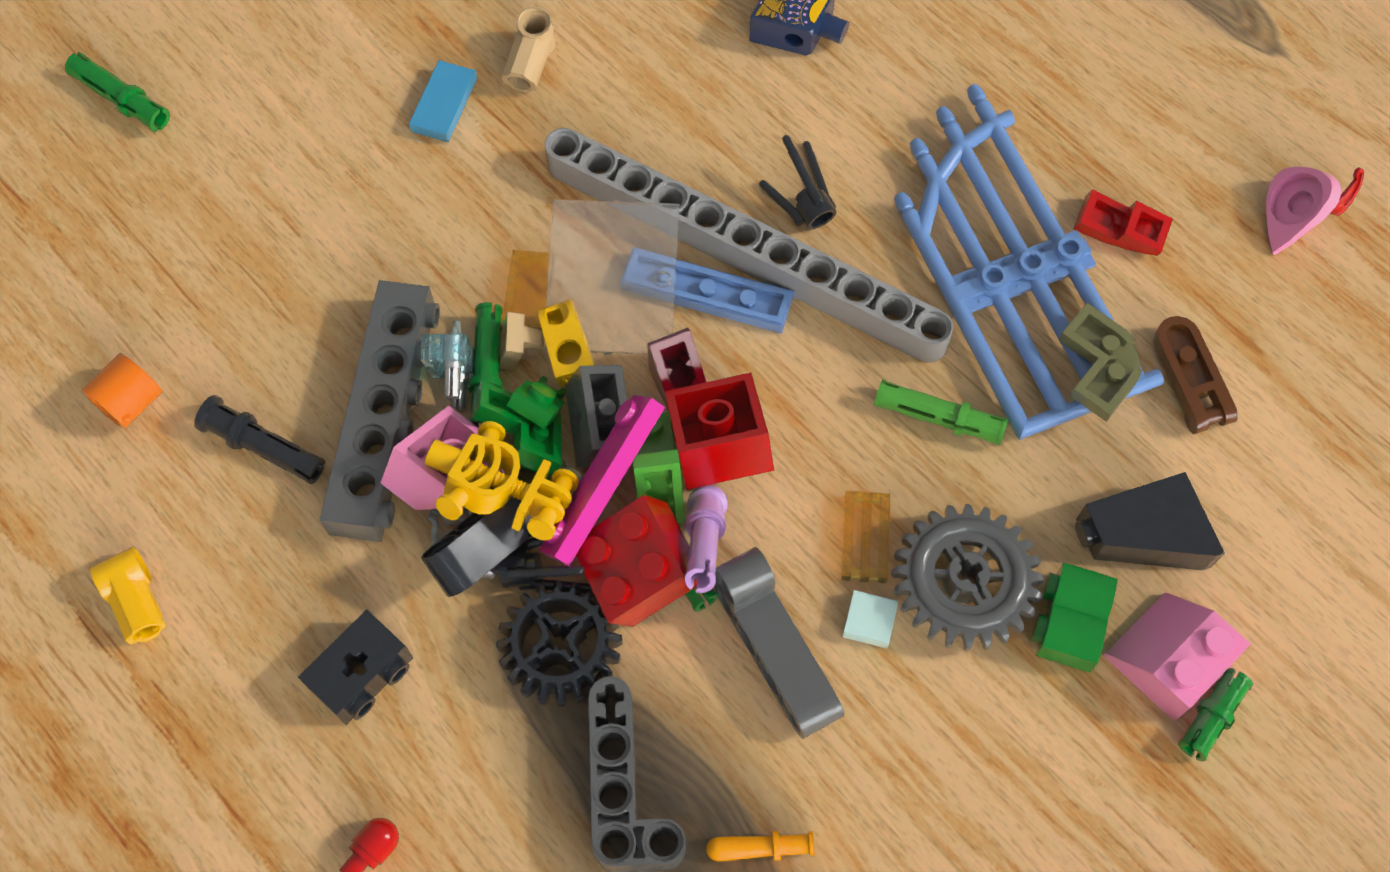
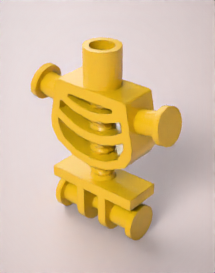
[425,421,579,541]

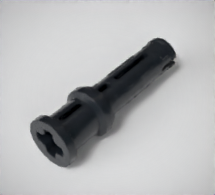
[194,395,326,484]

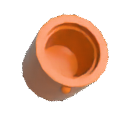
[81,353,163,430]

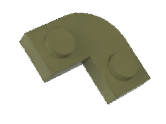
[1059,303,1142,422]

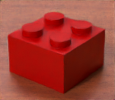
[665,372,775,490]
[576,495,697,627]

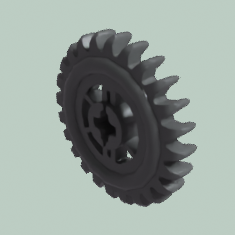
[891,504,1044,651]

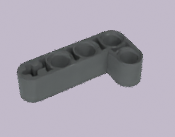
[714,547,844,739]
[589,676,686,872]

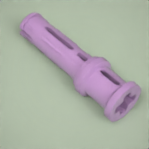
[685,485,728,593]

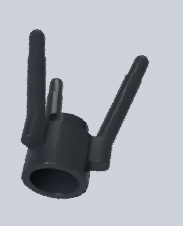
[759,135,837,229]
[498,537,592,593]

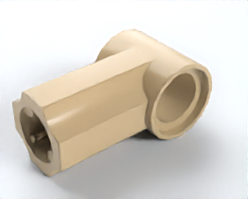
[502,7,556,93]

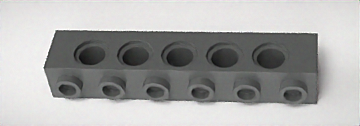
[320,280,440,542]

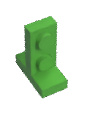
[632,412,685,525]

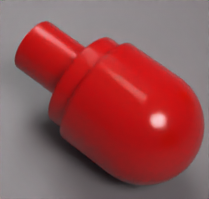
[339,818,399,872]

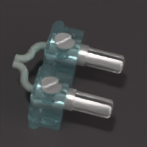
[420,321,474,411]

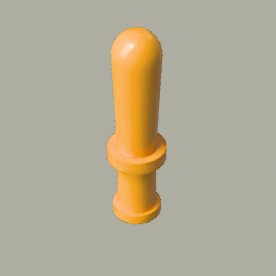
[706,831,815,862]

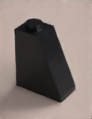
[1075,472,1225,570]

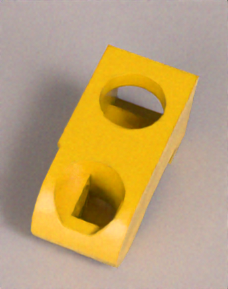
[538,299,596,389]

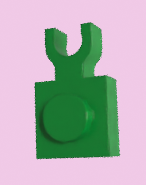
[507,376,566,429]

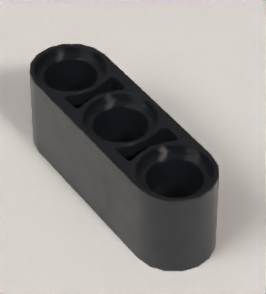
[421,496,532,597]

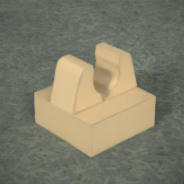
[499,312,544,371]

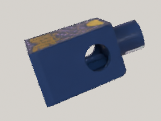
[749,0,849,55]

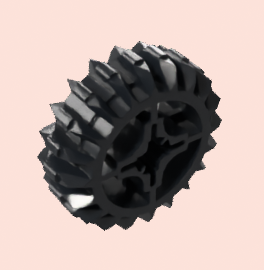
[496,580,623,707]

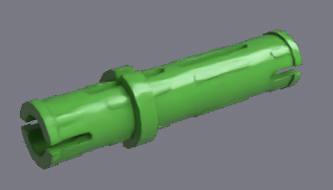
[874,379,1009,446]

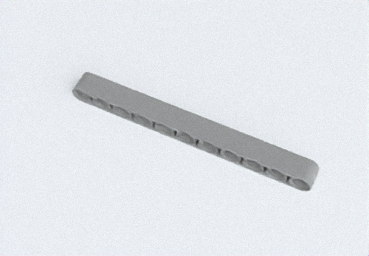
[545,128,954,363]

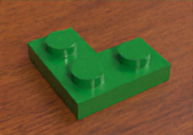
[473,381,562,477]

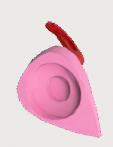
[1266,166,1364,255]

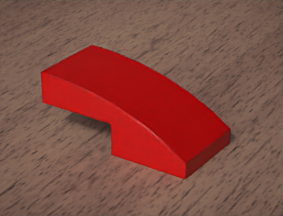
[1073,189,1173,256]

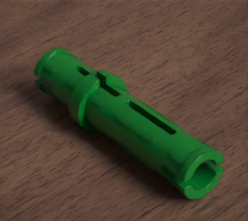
[65,52,170,132]
[468,302,503,427]

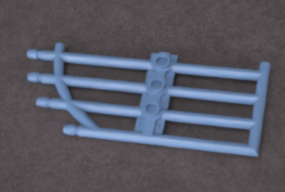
[894,84,1164,440]

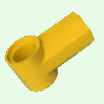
[90,547,167,644]

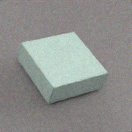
[843,590,899,649]

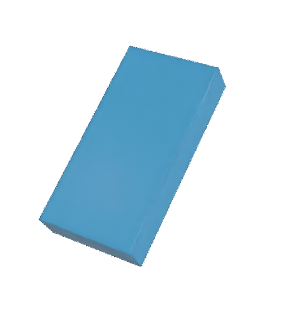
[409,60,477,142]

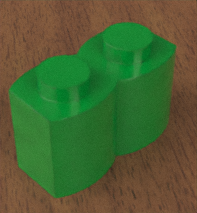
[1031,562,1118,673]

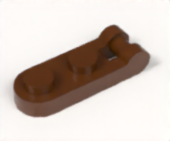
[1153,316,1238,434]

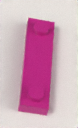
[539,395,665,566]

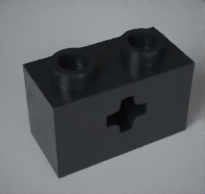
[298,609,413,725]

